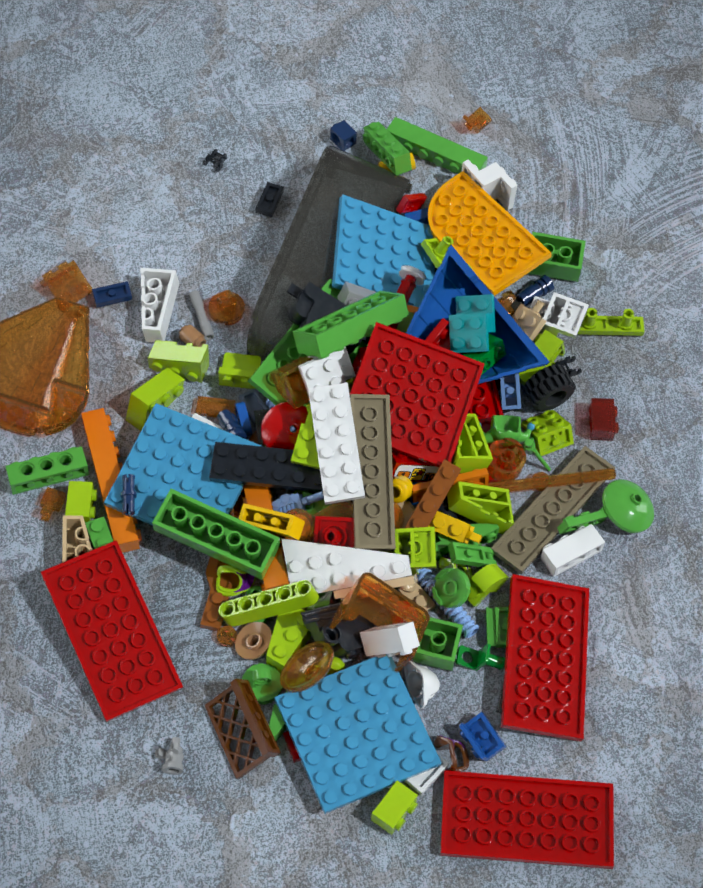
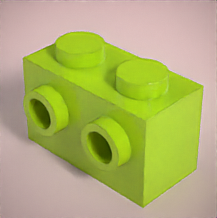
[65,481,97,522]
[371,780,418,835]

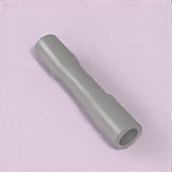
[189,290,215,341]

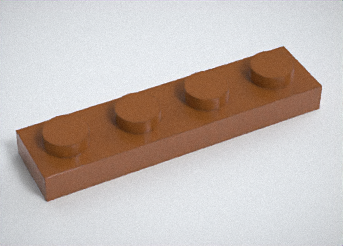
[405,459,461,528]

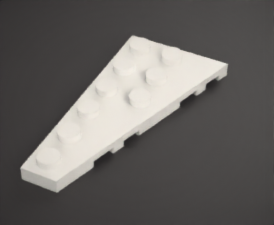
[281,538,412,593]

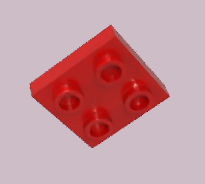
[314,516,354,548]

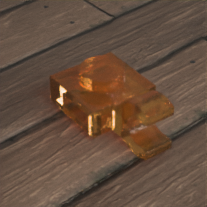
[40,487,66,522]

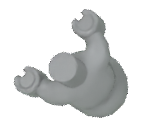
[155,737,184,775]

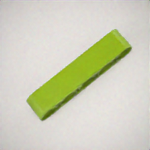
[218,580,319,627]

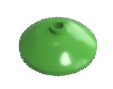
[602,479,654,533]

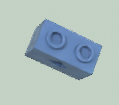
[500,373,521,410]

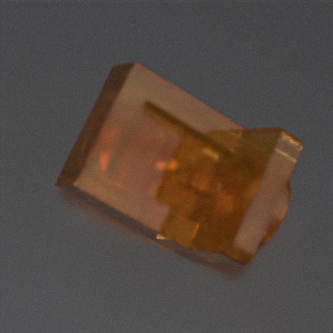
[463,107,492,134]

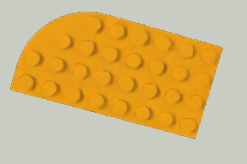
[428,171,552,296]

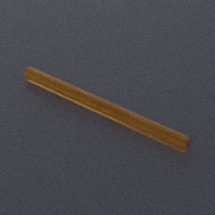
[488,468,616,492]

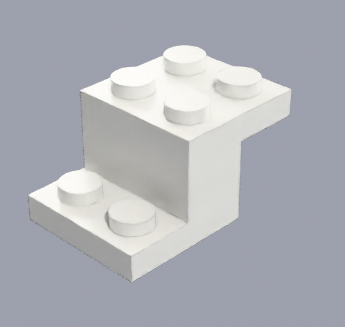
[461,159,517,210]
[530,292,589,339]
[298,346,356,396]

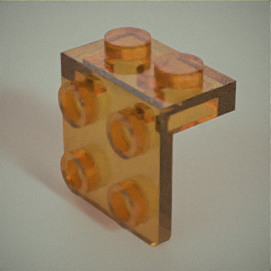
[39,260,92,309]

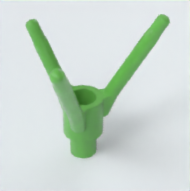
[514,436,551,471]

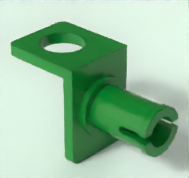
[456,643,505,671]

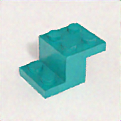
[449,294,495,353]

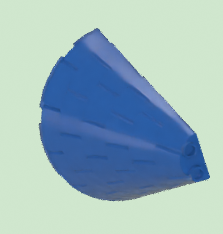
[406,245,550,384]

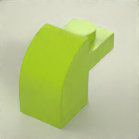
[467,564,509,607]

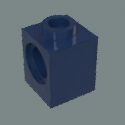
[330,120,357,152]

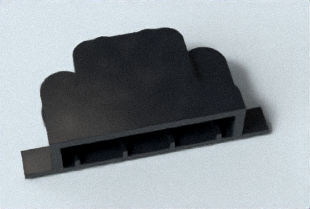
[287,282,371,355]
[301,593,393,659]

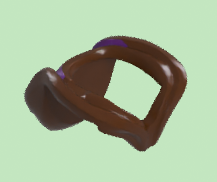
[434,735,469,771]

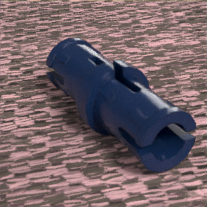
[121,474,137,516]

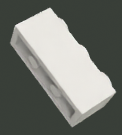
[540,524,605,577]
[359,622,420,658]

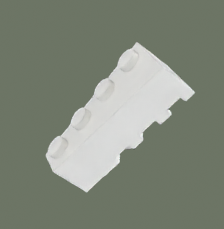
[140,268,179,342]

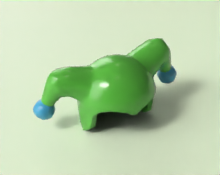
[479,415,535,445]

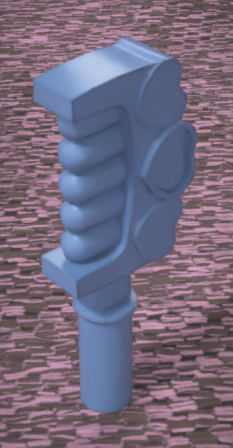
[272,491,324,514]

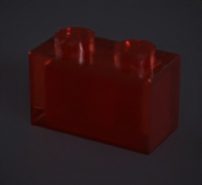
[589,398,619,441]

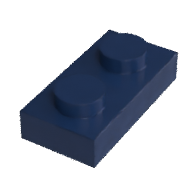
[92,281,132,308]

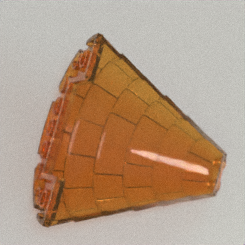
[0,297,90,436]

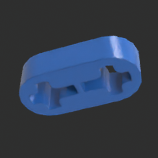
[235,402,252,436]

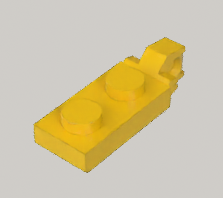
[428,511,482,544]

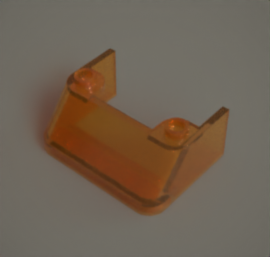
[329,572,430,673]

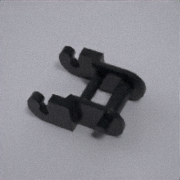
[203,149,227,172]
[554,356,582,377]

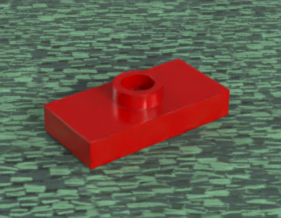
[396,193,427,214]

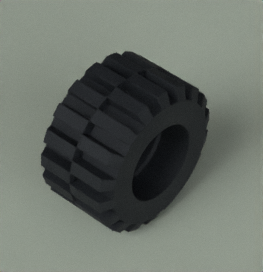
[523,364,576,412]

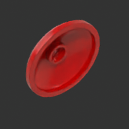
[261,402,308,450]

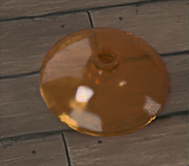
[280,641,334,693]

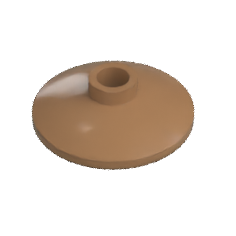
[235,622,272,660]

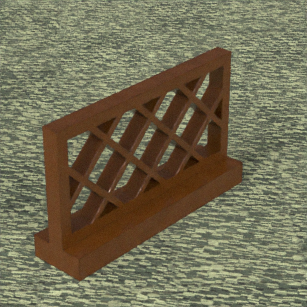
[204,678,281,779]

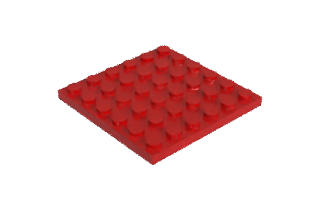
[350,322,485,468]

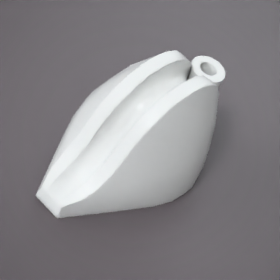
[403,659,440,709]

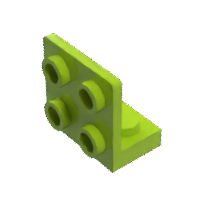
[521,410,574,456]

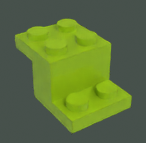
[291,411,320,470]
[380,527,437,575]

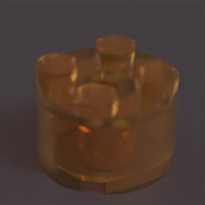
[487,438,526,483]

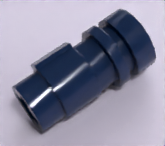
[516,275,554,306]
[217,410,247,440]

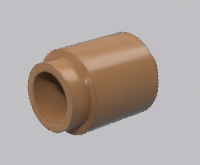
[179,325,207,347]

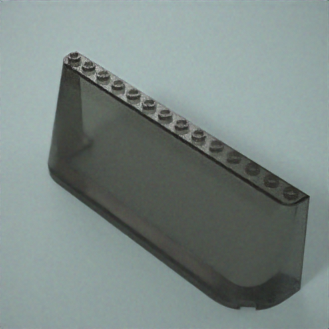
[247,145,413,361]

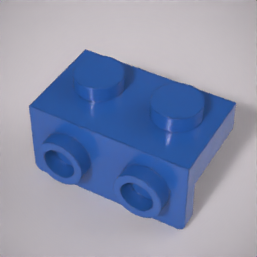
[459,712,507,761]

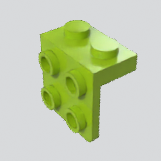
[218,352,261,389]

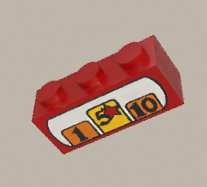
[392,450,439,482]

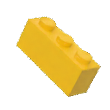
[238,503,305,540]

